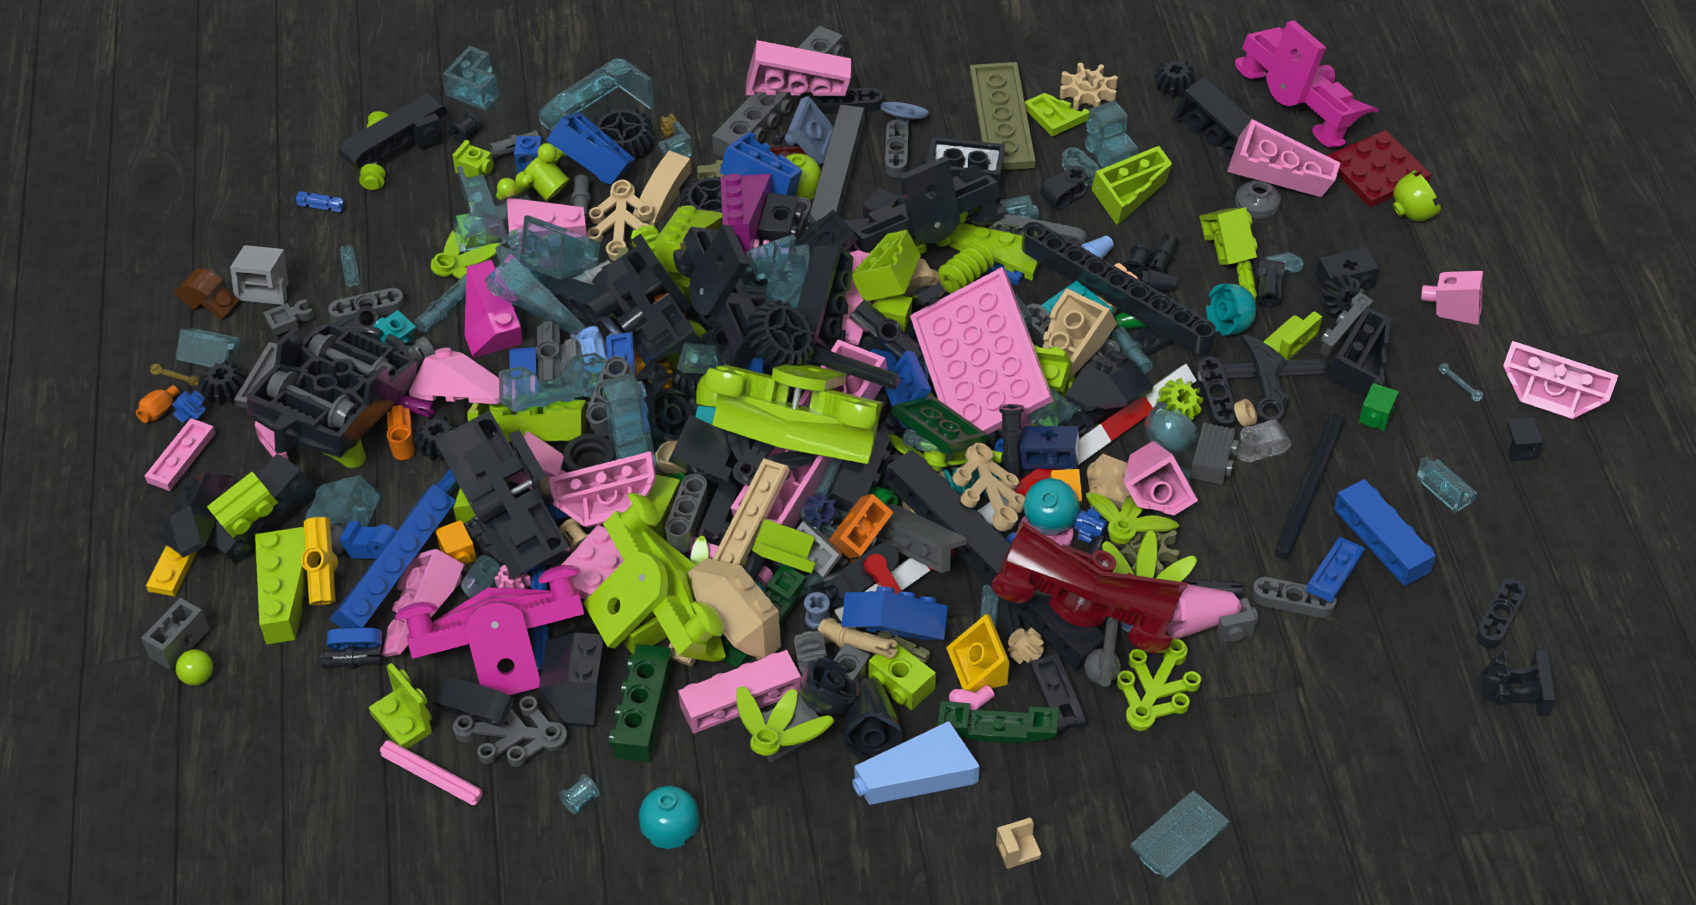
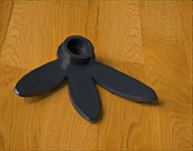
[728,431,814,485]

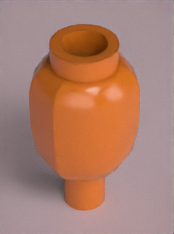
[136,385,179,423]

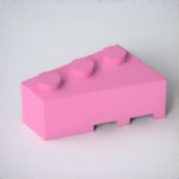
[507,198,588,254]

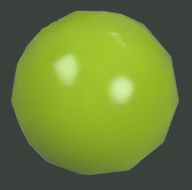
[176,649,213,686]

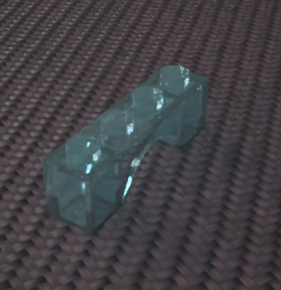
[499,353,607,412]

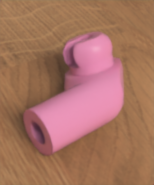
[949,685,995,710]

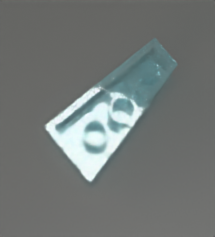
[601,372,657,466]

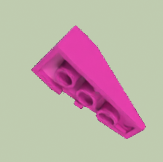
[465,260,523,358]

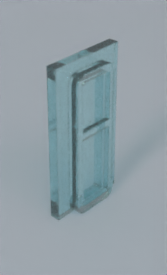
[1130,790,1230,879]

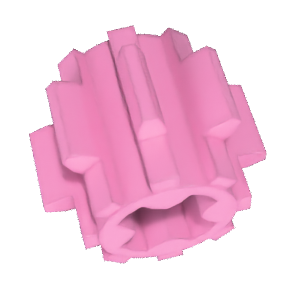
[495,565,531,589]

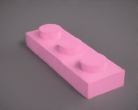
[145,418,215,491]

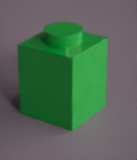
[1359,383,1399,431]

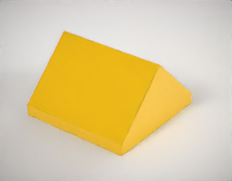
[946,614,1009,693]

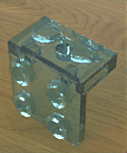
[303,475,381,528]

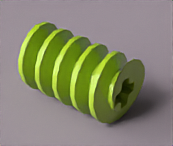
[938,242,994,294]

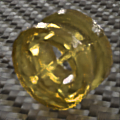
[659,113,679,137]

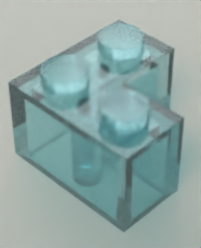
[442,46,499,111]
[1085,100,1138,168]

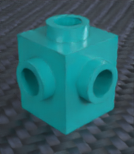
[373,310,416,351]

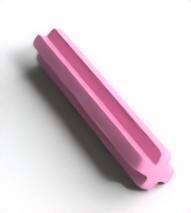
[380,740,483,805]

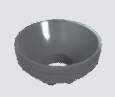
[1235,180,1281,219]

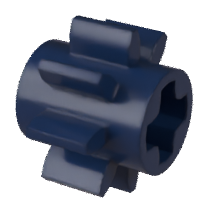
[801,492,838,528]

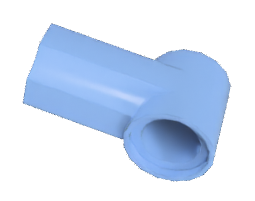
[577,326,607,373]

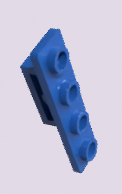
[871,349,931,429]

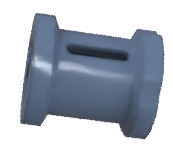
[804,592,830,629]

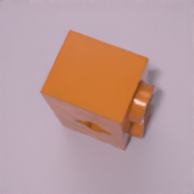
[828,494,893,558]

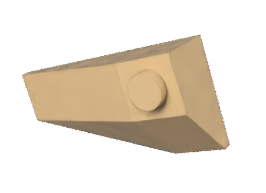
[1043,288,1117,397]

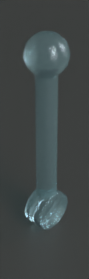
[1439,363,1483,401]

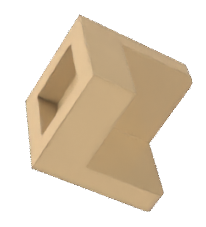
[996,818,1041,869]

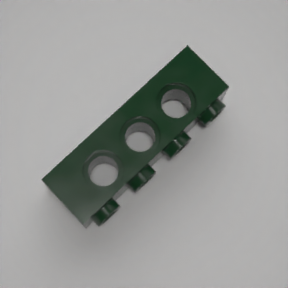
[609,644,673,762]

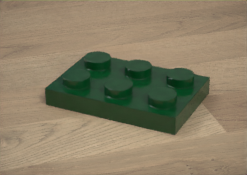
[891,395,988,454]

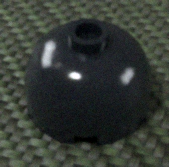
[640,388,696,443]
[800,658,861,716]

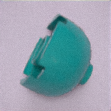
[1206,283,1256,336]
[1023,478,1080,536]
[639,785,700,849]

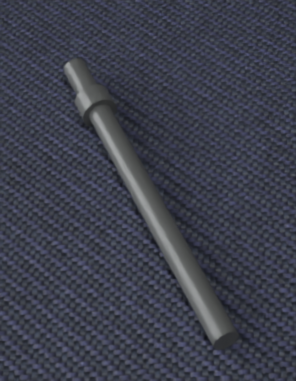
[1098,616,1118,687]

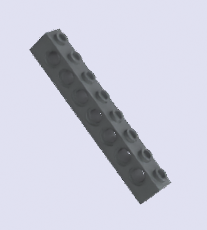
[712,26,844,158]

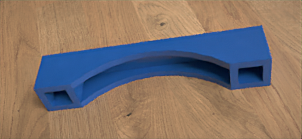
[329,484,456,629]

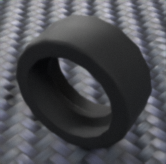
[563,434,616,473]

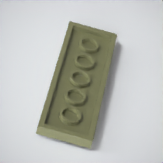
[970,62,1035,170]

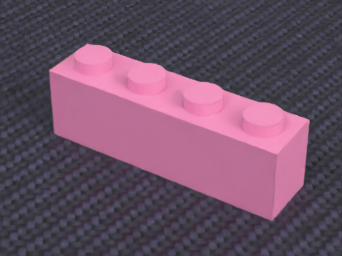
[678,650,801,734]

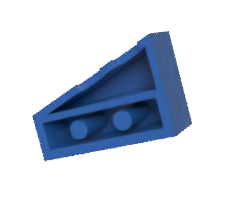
[546,112,635,185]
[841,587,948,640]

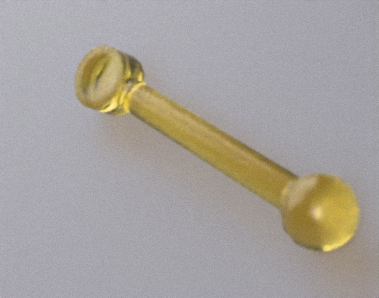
[150,363,199,386]

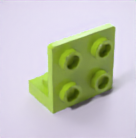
[369,663,432,749]

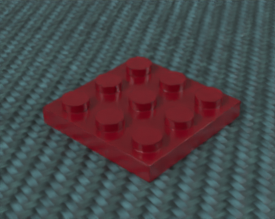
[1327,130,1431,208]

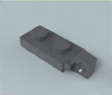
[1319,292,1373,358]

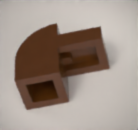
[174,269,239,320]

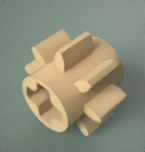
[1008,627,1044,664]

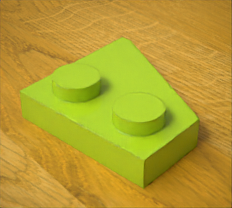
[1025,93,1091,136]

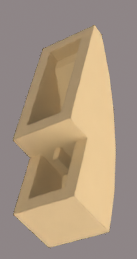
[633,151,692,226]

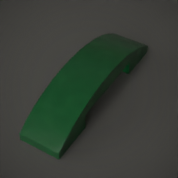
[722,564,807,669]
[937,701,1059,743]

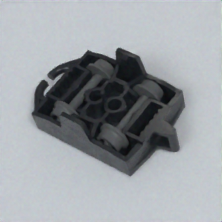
[247,321,417,458]

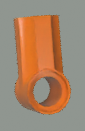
[386,405,416,460]

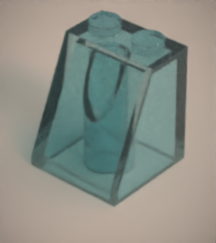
[519,215,600,280]

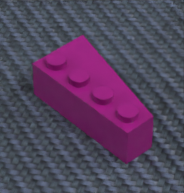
[720,174,772,252]

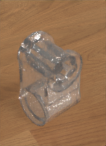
[1236,420,1291,462]

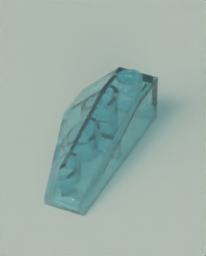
[484,254,586,335]

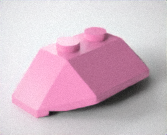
[1503,341,1618,420]
[549,451,656,528]

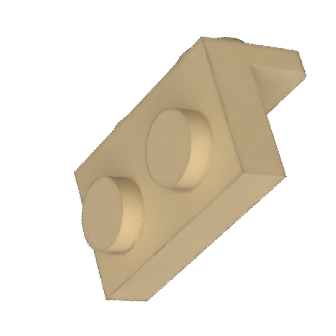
[1087,454,1130,510]

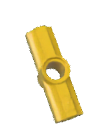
[301,517,338,606]

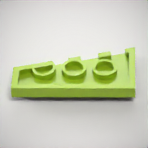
[947,222,1040,281]

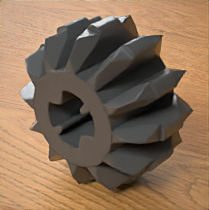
[794,631,827,678]

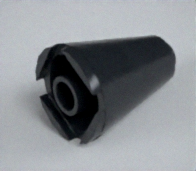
[843,677,903,759]

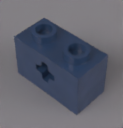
[1020,426,1080,469]

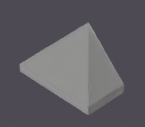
[797,521,842,578]

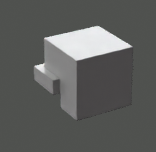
[230,245,289,305]

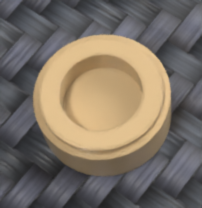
[1234,399,1257,427]

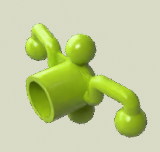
[496,143,570,201]

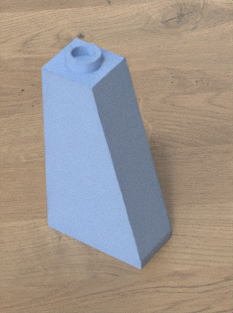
[852,721,979,805]

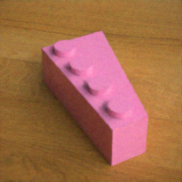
[746,40,851,96]
[1227,119,1340,197]

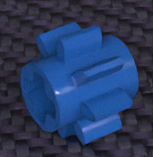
[172,390,206,423]
[1074,507,1108,543]

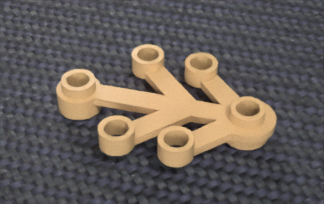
[587,180,654,261]
[952,443,1025,532]

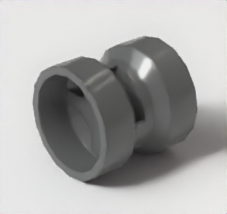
[406,337,435,370]

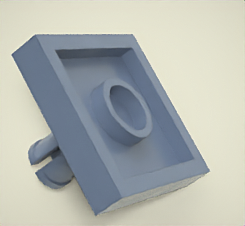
[785,96,834,165]

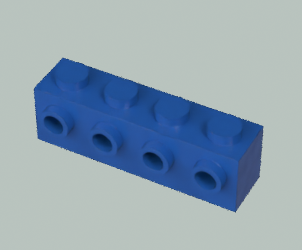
[1334,479,1436,586]

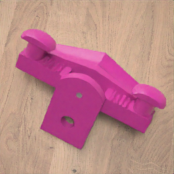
[1235,20,1379,148]
[395,565,584,695]

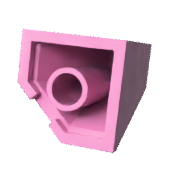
[1123,441,1198,515]

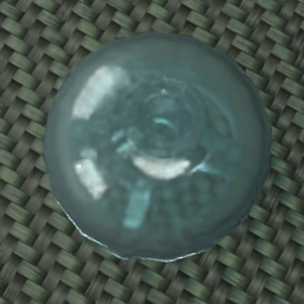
[1144,402,1200,454]

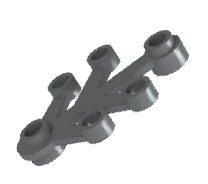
[453,696,567,767]

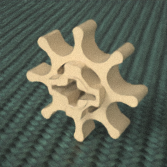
[1060,63,1118,112]

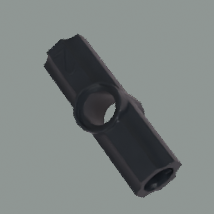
[849,299,923,360]

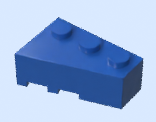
[720,131,802,196]

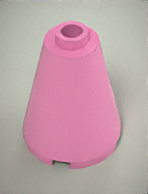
[1166,584,1241,639]

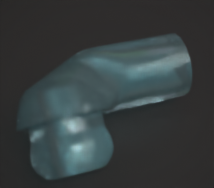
[1264,252,1303,273]

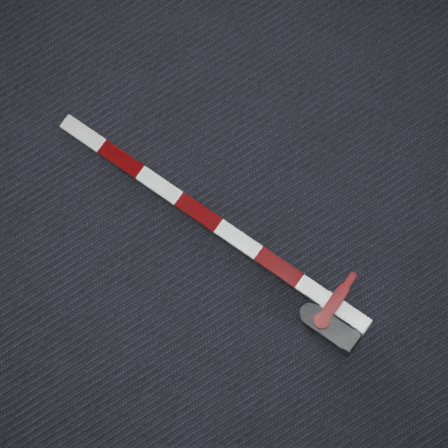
[810,364,1197,622]

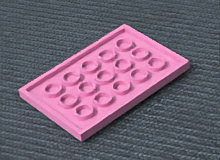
[910,267,1054,434]

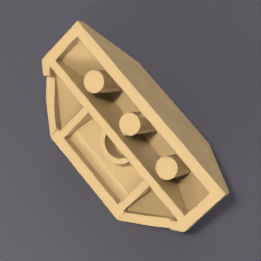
[688,558,781,660]

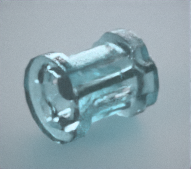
[559,774,599,814]

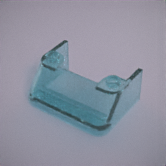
[538,58,654,132]

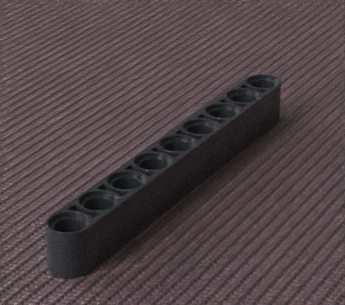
[1021,222,1216,355]

